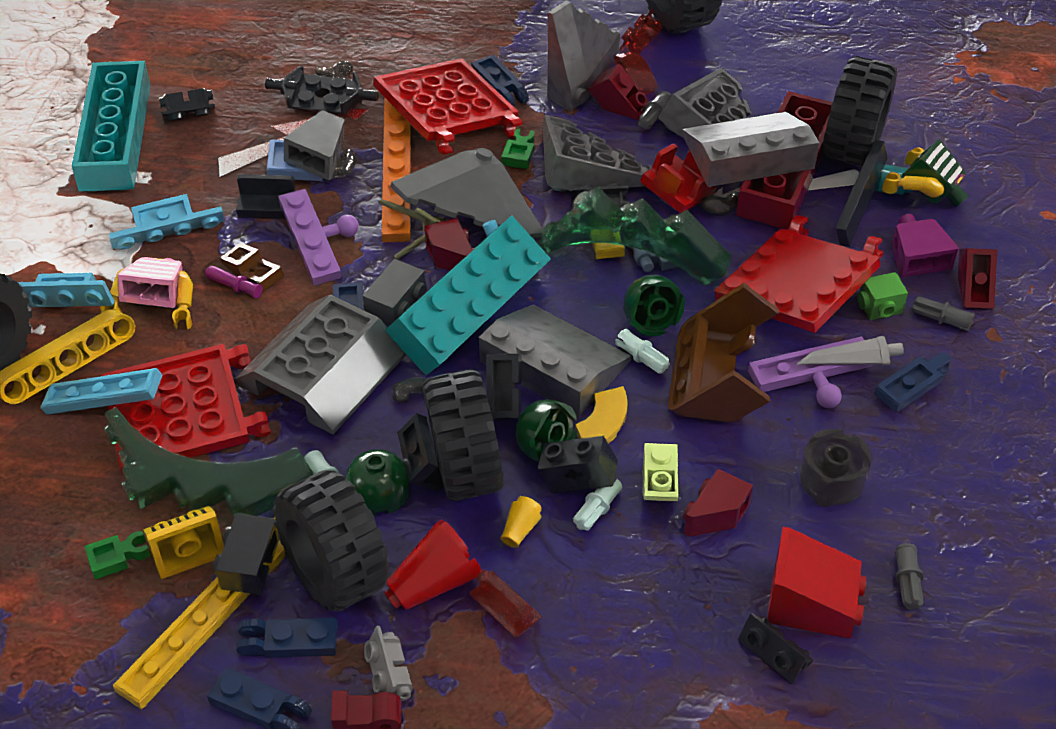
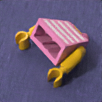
[100,257,193,329]

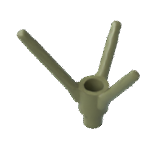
[379,199,446,260]

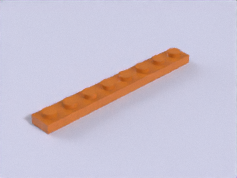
[382,97,411,243]

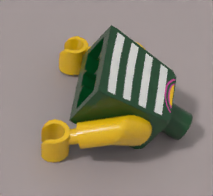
[882,139,968,207]

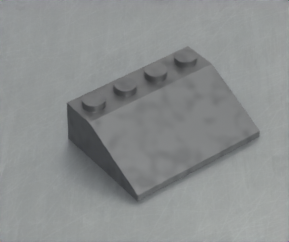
[682,112,819,187]
[479,304,632,417]

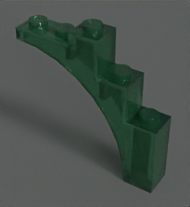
[539,187,732,286]
[103,407,313,516]

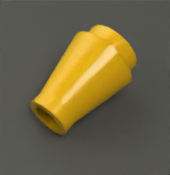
[500,496,542,548]

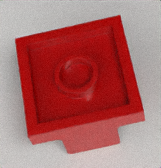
[640,143,717,214]

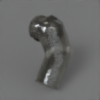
[315,60,353,79]
[326,149,357,180]
[392,377,428,402]

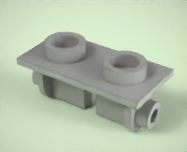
[364,626,413,700]

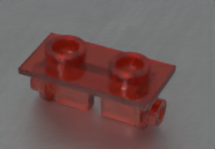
[619,9,662,54]
[469,570,542,638]

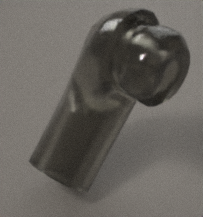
[700,191,739,216]

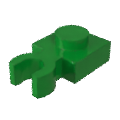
[501,128,534,169]
[84,531,150,579]

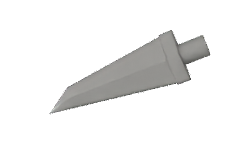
[797,336,904,366]

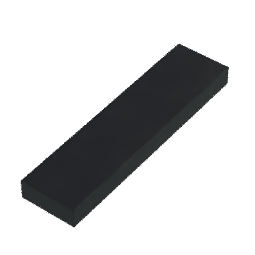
[836,140,888,247]

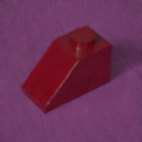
[958,248,998,309]

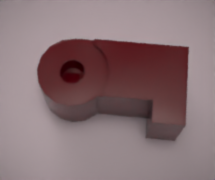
[331,690,401,729]

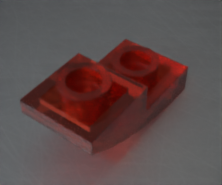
[613,52,658,94]

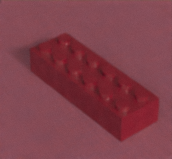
[736,91,833,230]

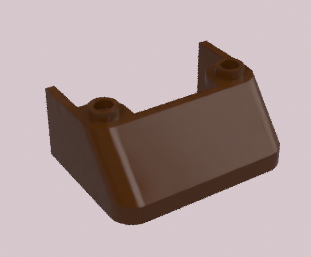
[668,283,779,423]

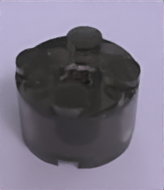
[800,429,871,507]

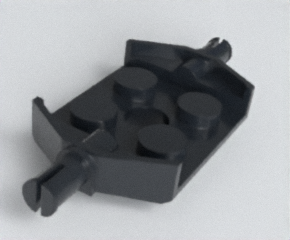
[265,66,379,115]

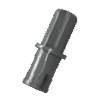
[638,91,671,130]
[912,296,975,331]
[894,543,924,610]

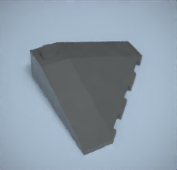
[390,148,544,238]

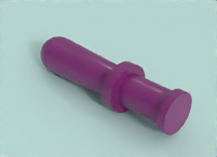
[205,266,263,298]

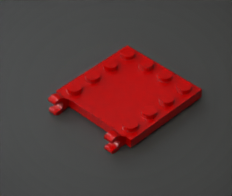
[373,59,522,155]
[714,215,884,333]
[101,344,271,475]

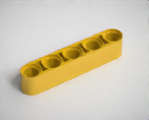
[0,310,135,404]

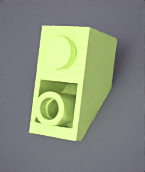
[642,443,678,501]

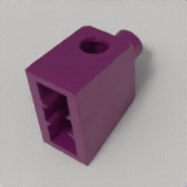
[892,214,959,277]

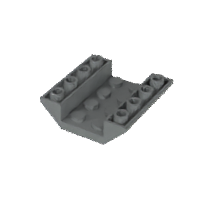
[233,294,407,434]

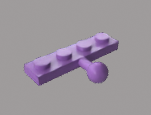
[278,189,359,286]
[748,336,873,408]

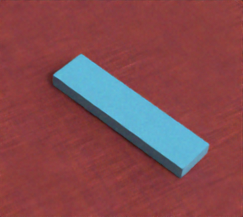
[40,368,162,415]

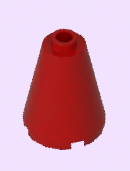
[384,519,483,611]

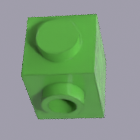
[857,272,908,320]

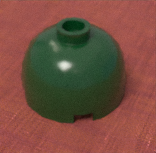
[623,274,685,337]
[515,400,577,463]
[346,449,411,516]

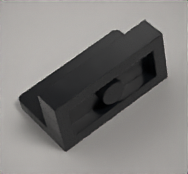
[236,174,295,219]
[397,413,443,492]

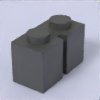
[362,259,427,326]

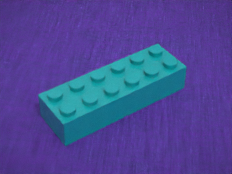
[71,61,151,192]
[385,215,551,375]

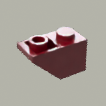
[588,64,650,120]
[424,218,475,271]
[683,469,754,537]

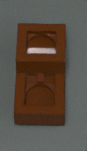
[220,242,284,292]

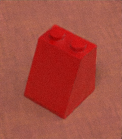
[767,526,867,639]

